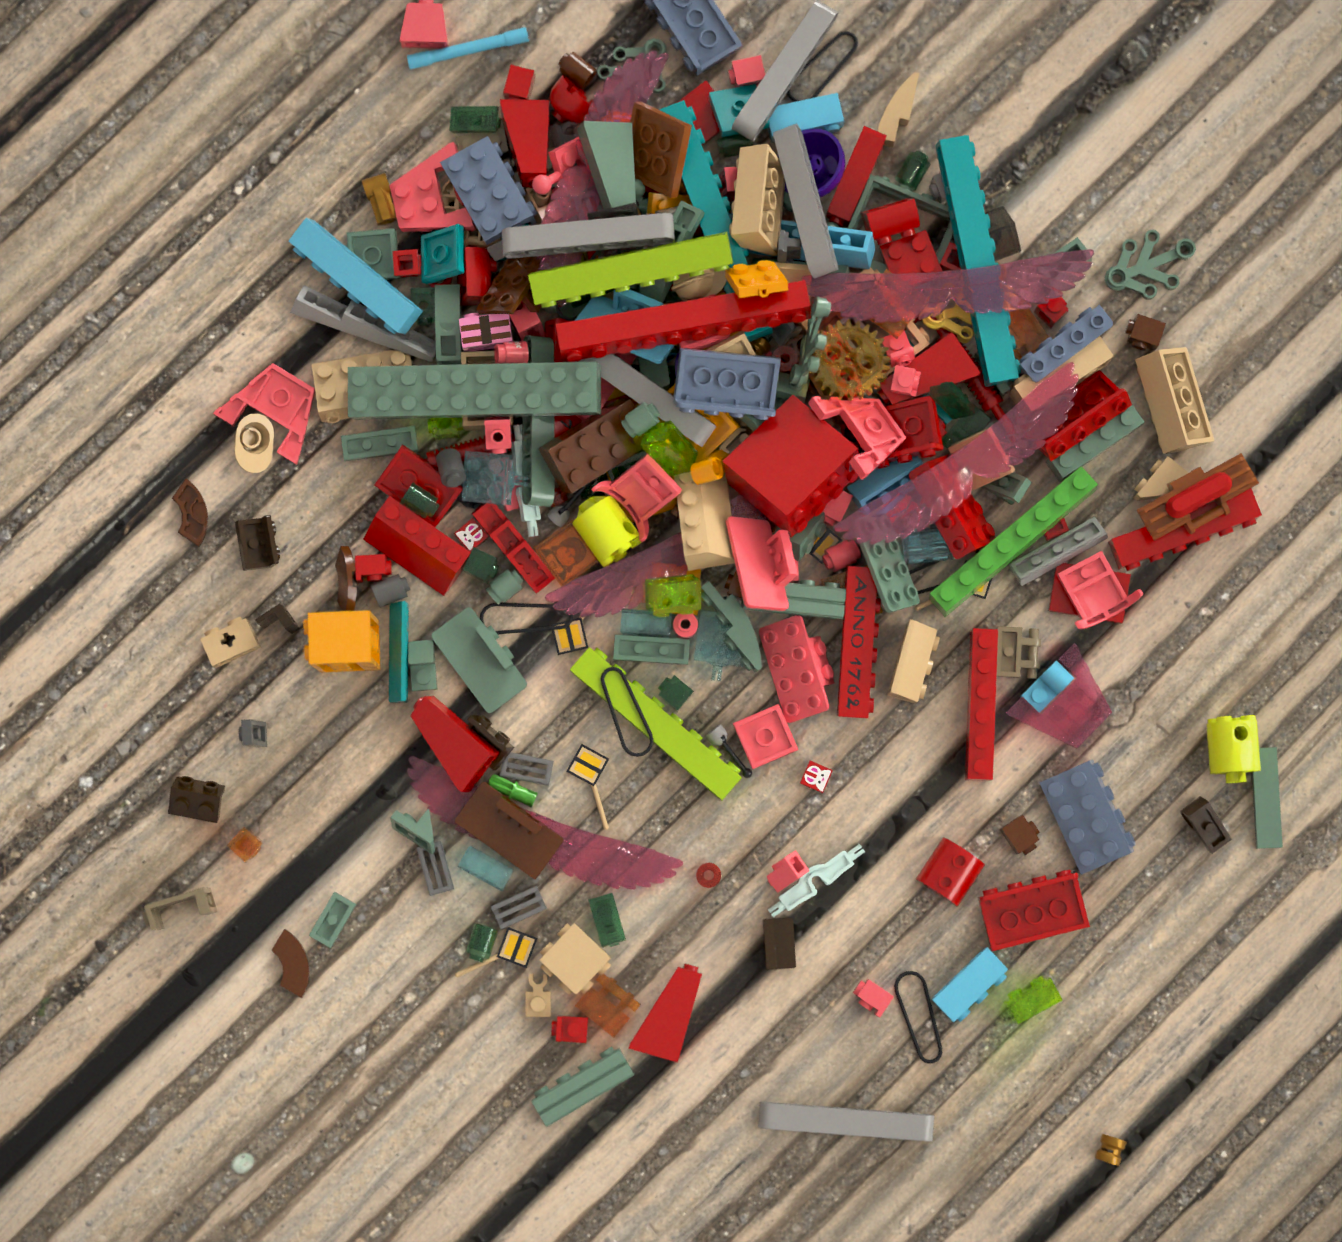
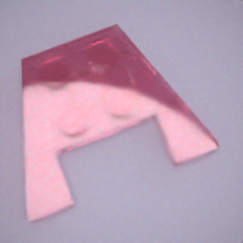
[1006,643,1112,749]

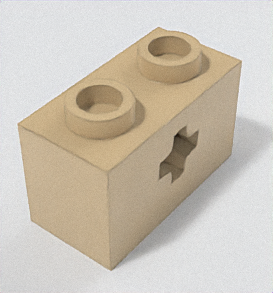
[200,617,261,668]

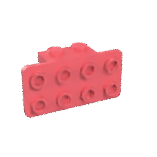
[726,516,798,611]
[759,615,835,723]

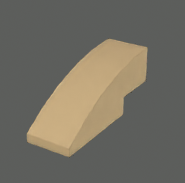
[877,72,919,148]

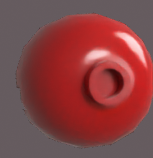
[550,76,599,124]

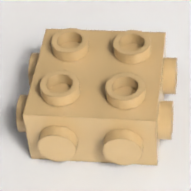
[540,923,611,995]

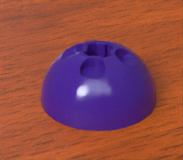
[777,129,845,198]

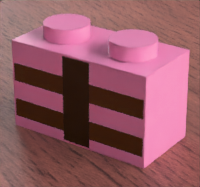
[459,313,513,352]

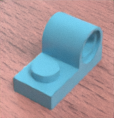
[1020,660,1074,714]

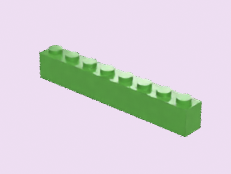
[929,466,1098,617]

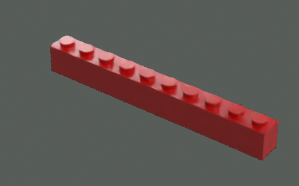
[556,280,811,362]

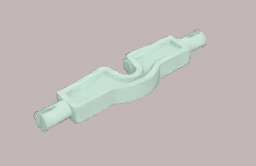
[511,425,541,537]
[767,844,865,918]

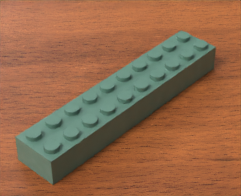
[348,362,601,420]

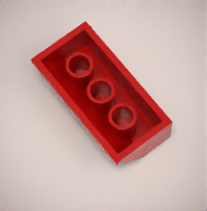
[363,496,473,596]

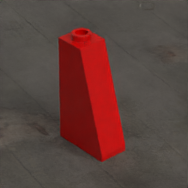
[500,99,550,188]
[826,126,887,227]
[878,332,981,404]
[410,696,500,792]
[629,963,702,1062]

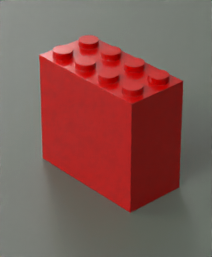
[722,395,859,538]

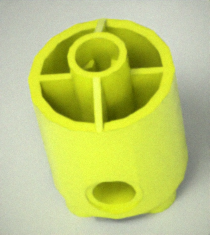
[572,495,642,568]
[1206,715,1261,783]

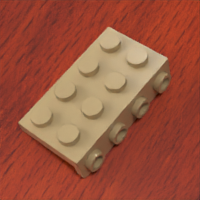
[312,350,412,423]

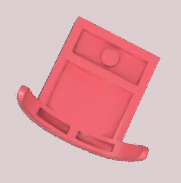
[591,454,682,542]
[1057,551,1143,630]

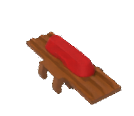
[1136,453,1259,540]

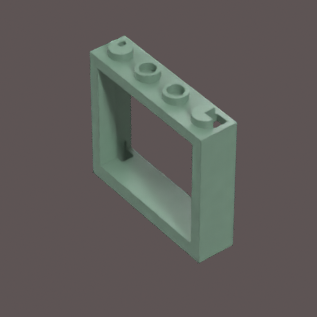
[848,175,953,298]

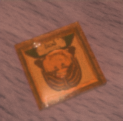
[533,519,599,589]

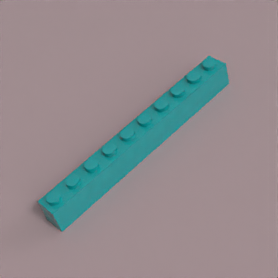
[660,100,773,342]
[935,135,1021,387]

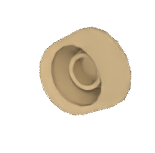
[671,268,726,301]
[234,414,274,473]

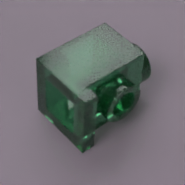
[411,287,435,326]

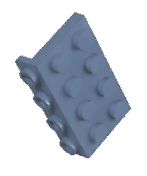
[644,0,743,76]
[440,136,537,245]
[1018,305,1113,383]
[673,348,781,420]
[1040,759,1136,875]

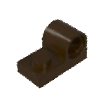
[1180,796,1232,854]

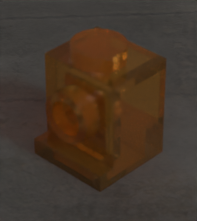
[227,827,263,863]

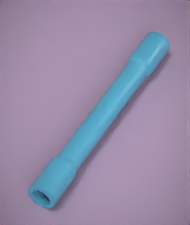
[407,27,529,70]

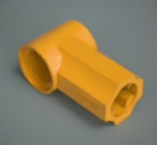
[690,449,729,485]

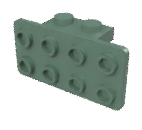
[851,511,920,613]
[432,607,527,713]

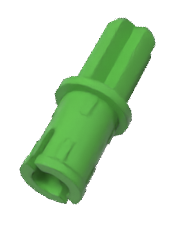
[488,774,538,807]

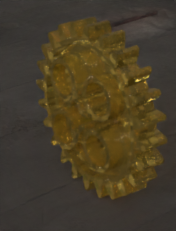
[810,319,890,401]

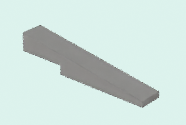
[290,285,436,362]

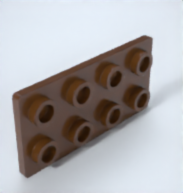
[476,255,555,314]
[455,781,564,879]

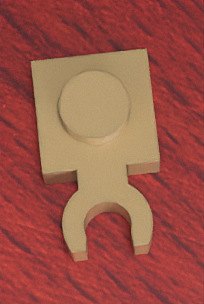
[525,974,551,1017]

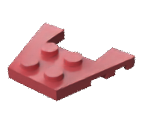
[390,142,476,232]
[213,363,315,465]
[808,396,906,480]

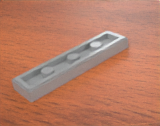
[1008,517,1108,586]

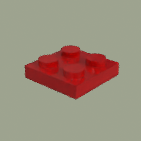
[879,230,944,294]

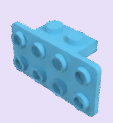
[575,289,675,364]

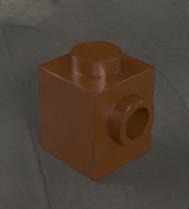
[1125,314,1166,351]
[999,815,1040,855]

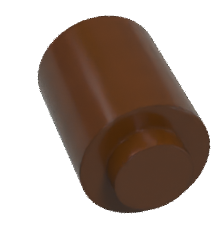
[558,52,597,90]

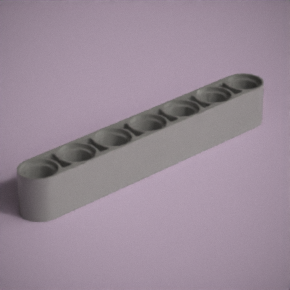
[732,0,839,141]
[773,123,838,279]
[502,213,675,258]
[579,354,717,447]
[758,1102,934,1141]

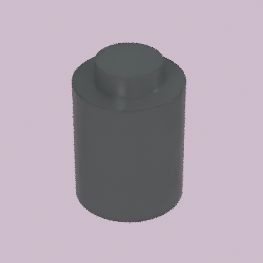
[436,449,466,487]
[371,574,411,608]

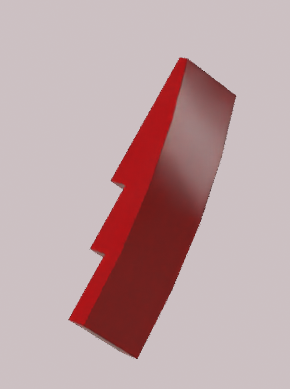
[471,498,555,594]

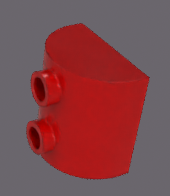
[860,198,920,245]
[457,247,497,306]
[916,837,985,907]

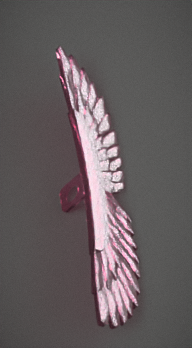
[536,50,669,307]
[802,249,1094,322]
[833,362,1079,544]
[545,495,777,618]
[407,756,683,890]

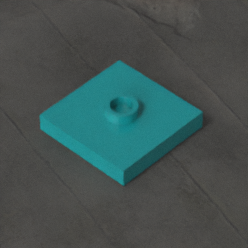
[708,84,770,137]
[421,224,464,285]

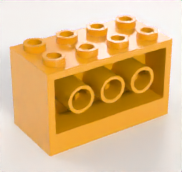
[304,611,381,673]

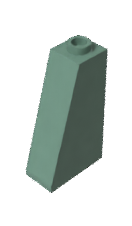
[578,121,636,218]

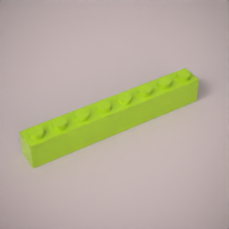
[528,232,733,308]
[570,647,742,801]

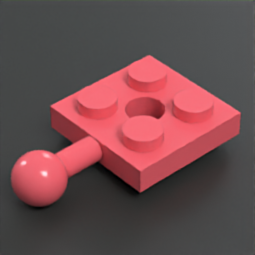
[532,136,595,199]

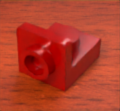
[551,1015,588,1043]

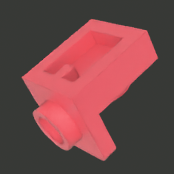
[881,330,915,368]

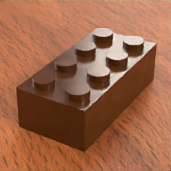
[538,398,654,494]

